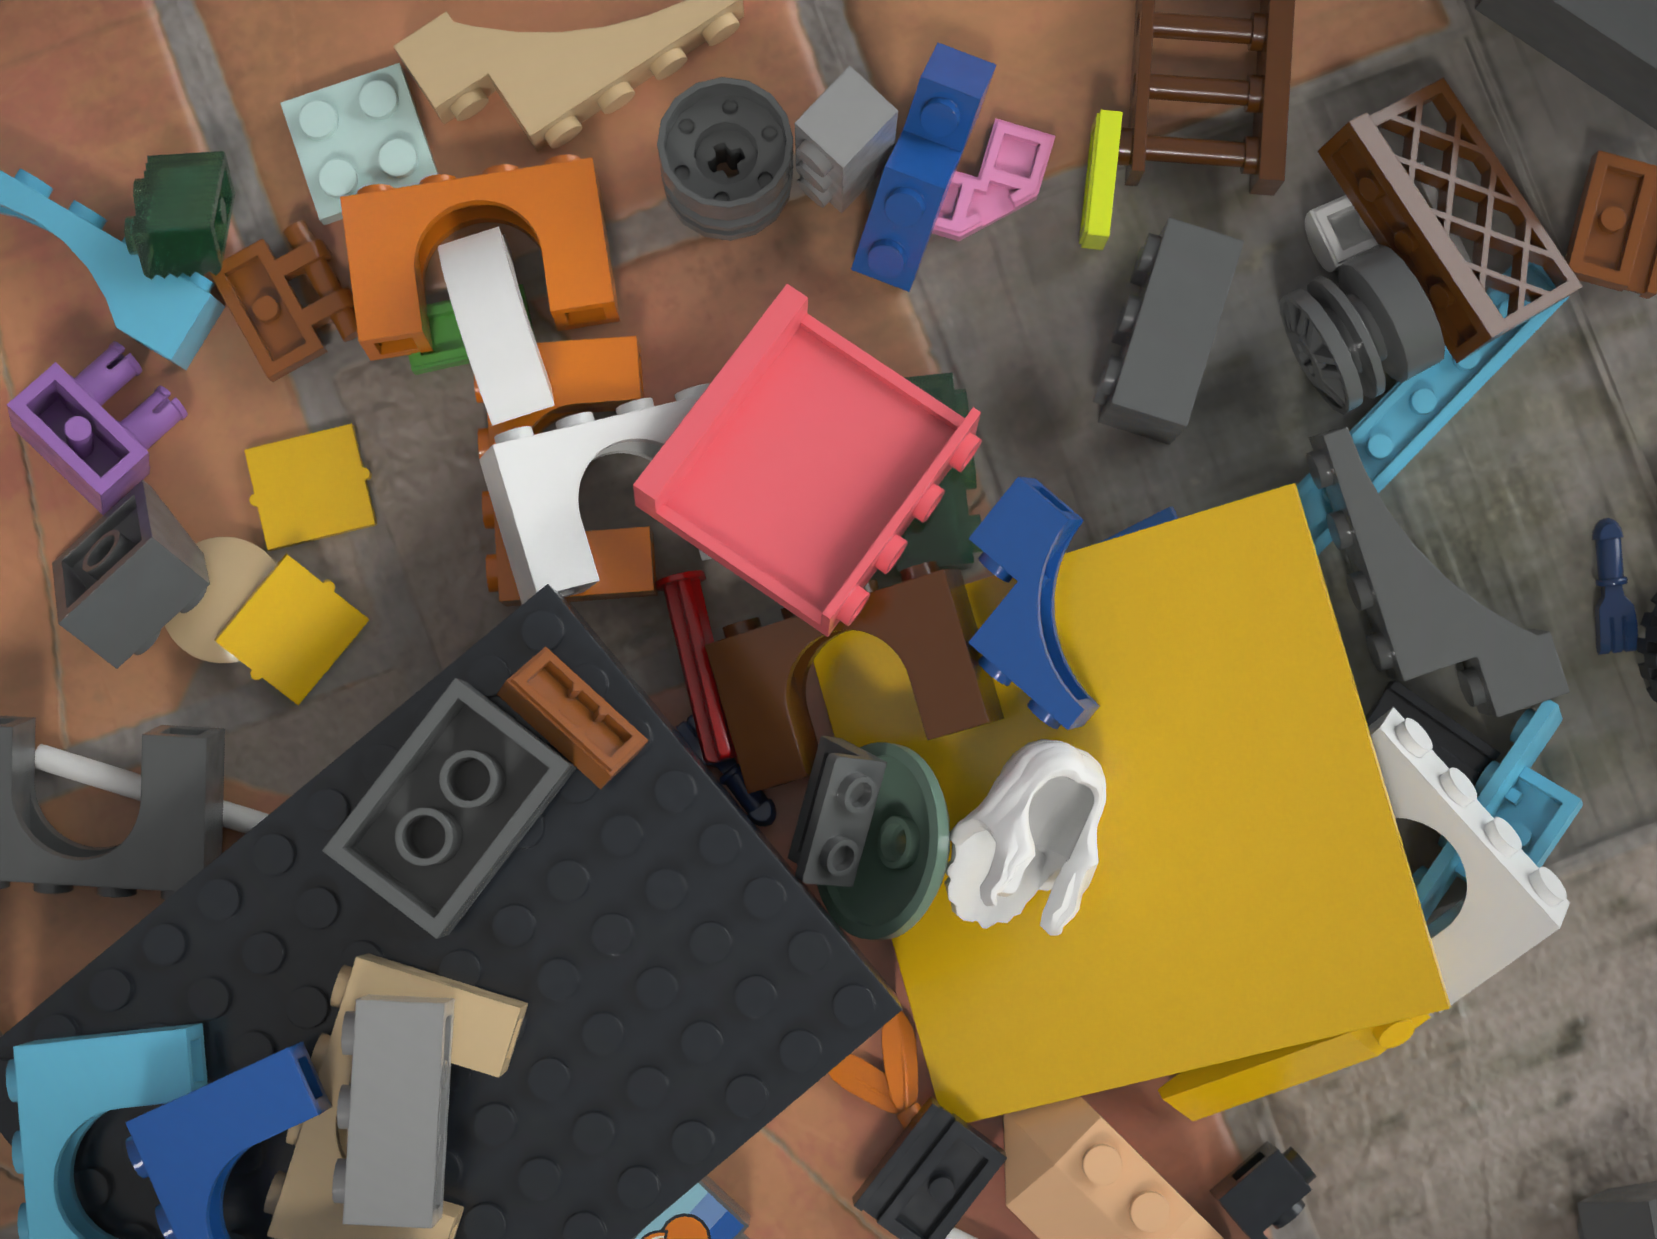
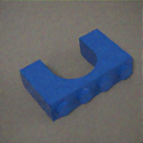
[125,1041,332,1239]

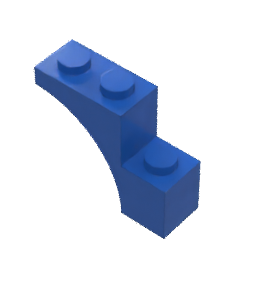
[851,43,996,292]
[968,477,1100,730]

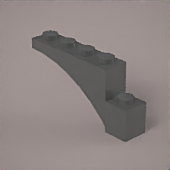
[1306,427,1570,717]

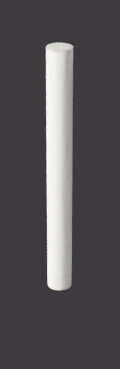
[35,744,269,834]

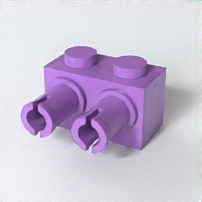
[7,341,188,515]

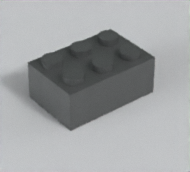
[1092,217,1244,445]
[322,678,577,939]

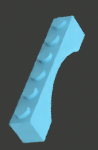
[0,169,225,370]

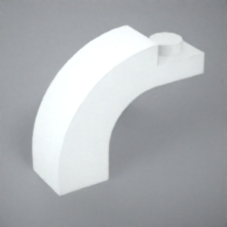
[438,226,555,426]

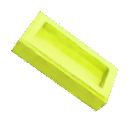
[1079,109,1123,250]

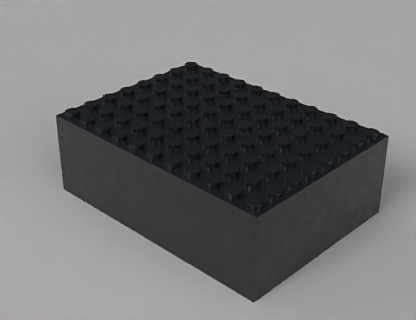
[0,584,903,1239]

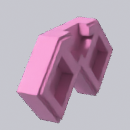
[932,118,1055,241]

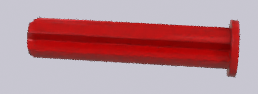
[655,570,737,763]

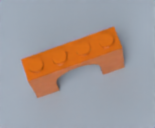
[340,154,620,361]
[474,336,658,607]

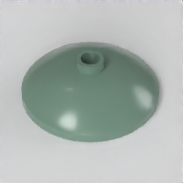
[817,742,950,940]

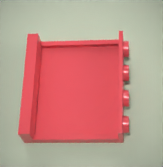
[633,284,982,637]

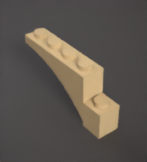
[394,0,744,152]

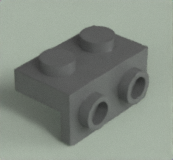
[787,736,887,887]

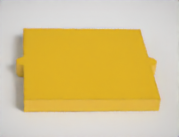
[244,423,377,551]
[214,553,369,706]

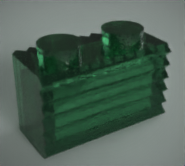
[124,151,235,280]

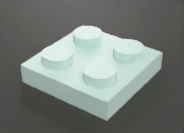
[280,63,438,225]

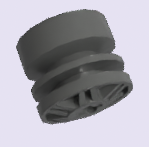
[657,77,793,241]
[1279,244,1445,415]

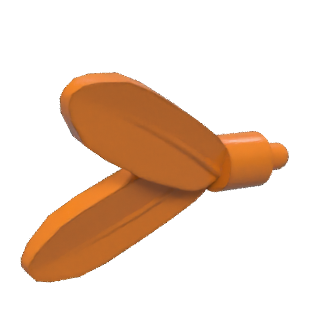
[828,1011,921,1130]

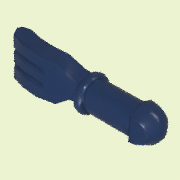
[1592,518,1638,655]
[676,714,777,827]

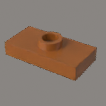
[497,647,649,789]

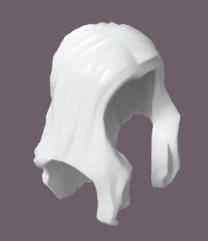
[944,739,1106,936]

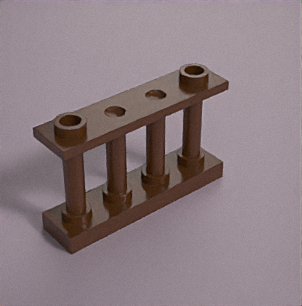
[1117,0,1295,196]

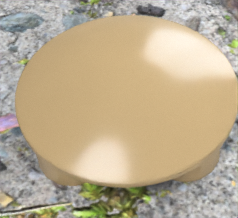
[165,537,277,663]

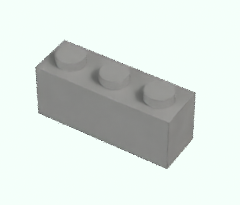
[794,65,898,213]
[332,994,455,1228]

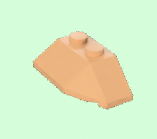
[1003,1096,1225,1239]

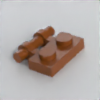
[207,220,358,382]

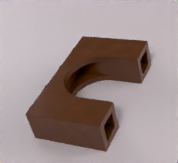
[705,560,1004,794]

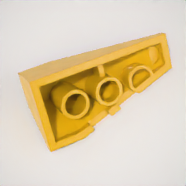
[1157,1014,1431,1121]

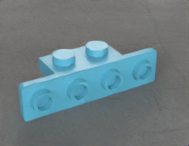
[1412,700,1583,921]

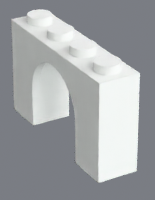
[479,384,712,604]
[1368,707,1570,1013]

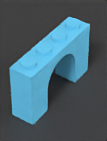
[6,1023,208,1239]

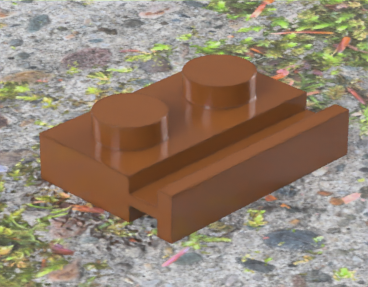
[1565,150,1657,299]

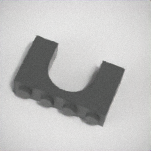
[0,716,225,900]

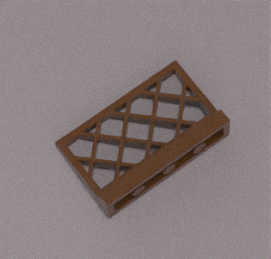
[1317,77,1583,363]

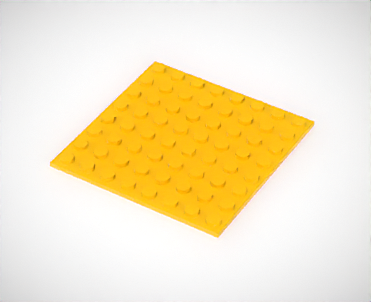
[813,483,1451,1123]

